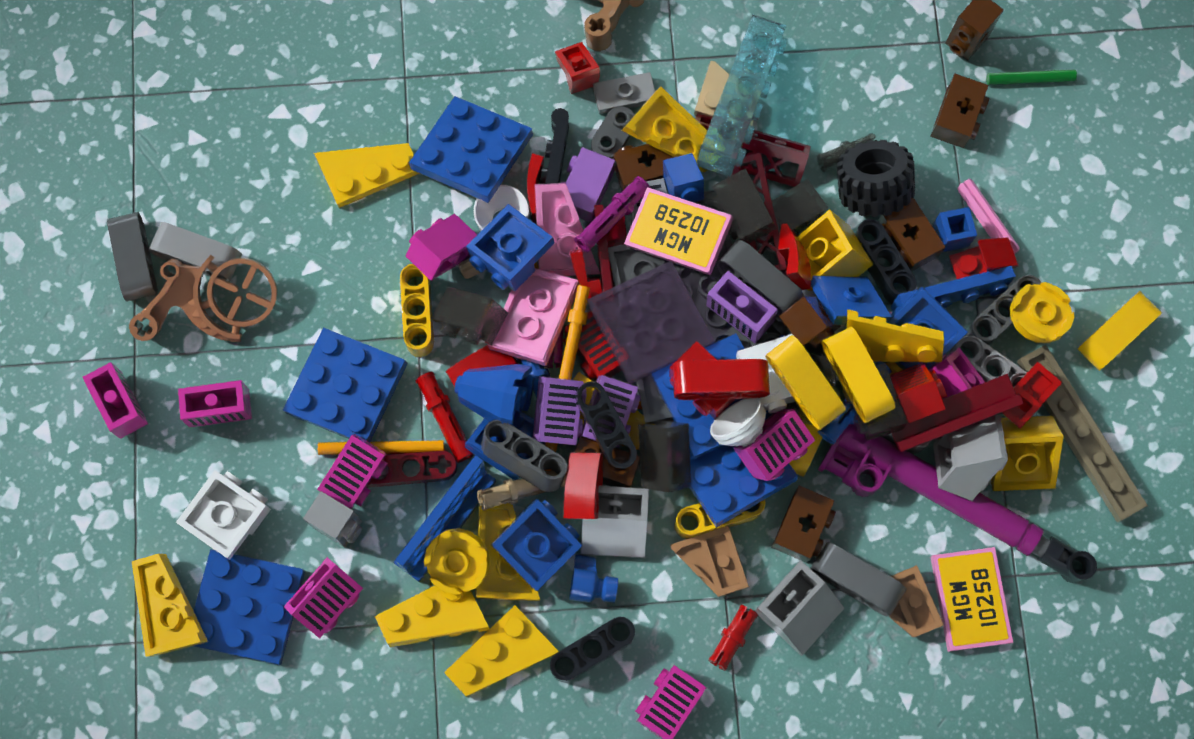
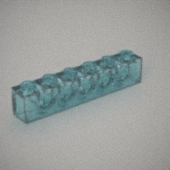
[697,14,788,177]

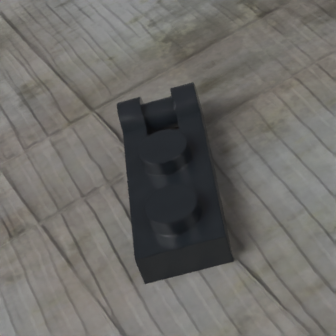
[540,108,569,184]

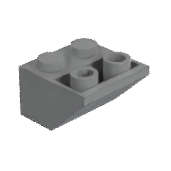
[933,414,1008,501]
[581,486,649,558]
[755,560,844,656]

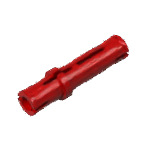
[415,372,475,463]

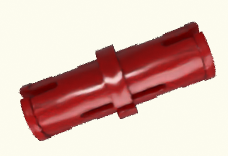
[708,605,758,671]

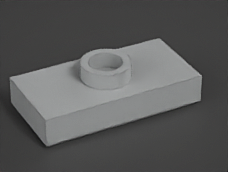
[593,72,655,114]

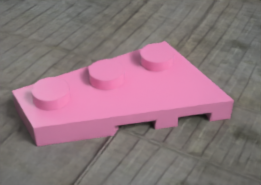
[535,183,600,276]

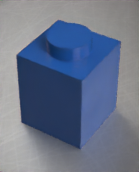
[663,153,704,203]
[932,207,977,252]

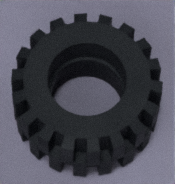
[837,140,915,217]

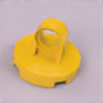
[1010,282,1075,343]
[424,528,490,595]

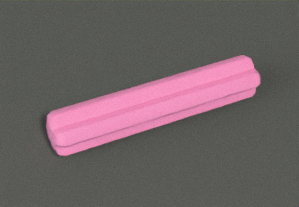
[957,179,1020,254]

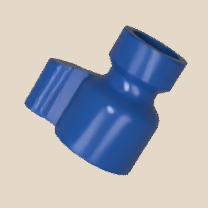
[569,555,618,603]

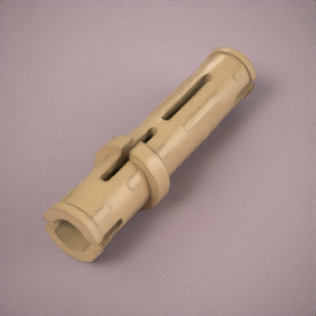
[477,465,568,511]

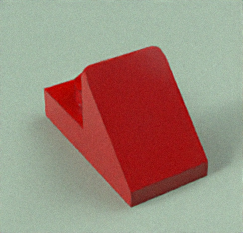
[555,42,600,94]
[949,237,1018,279]

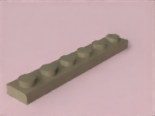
[1017,345,1148,522]

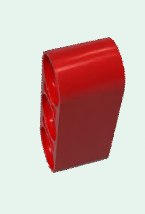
[673,359,770,400]

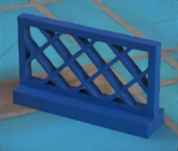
[393,455,496,582]

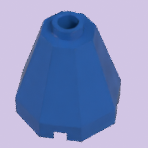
[454,364,534,429]

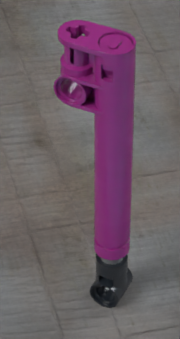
[818,421,1097,583]

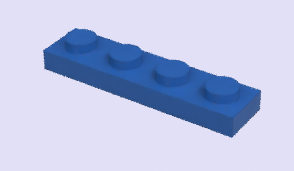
[891,266,1016,311]

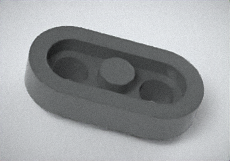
[591,106,635,159]

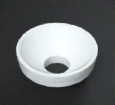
[474,185,529,231]
[710,398,766,447]

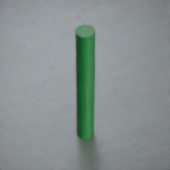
[986,69,1077,85]

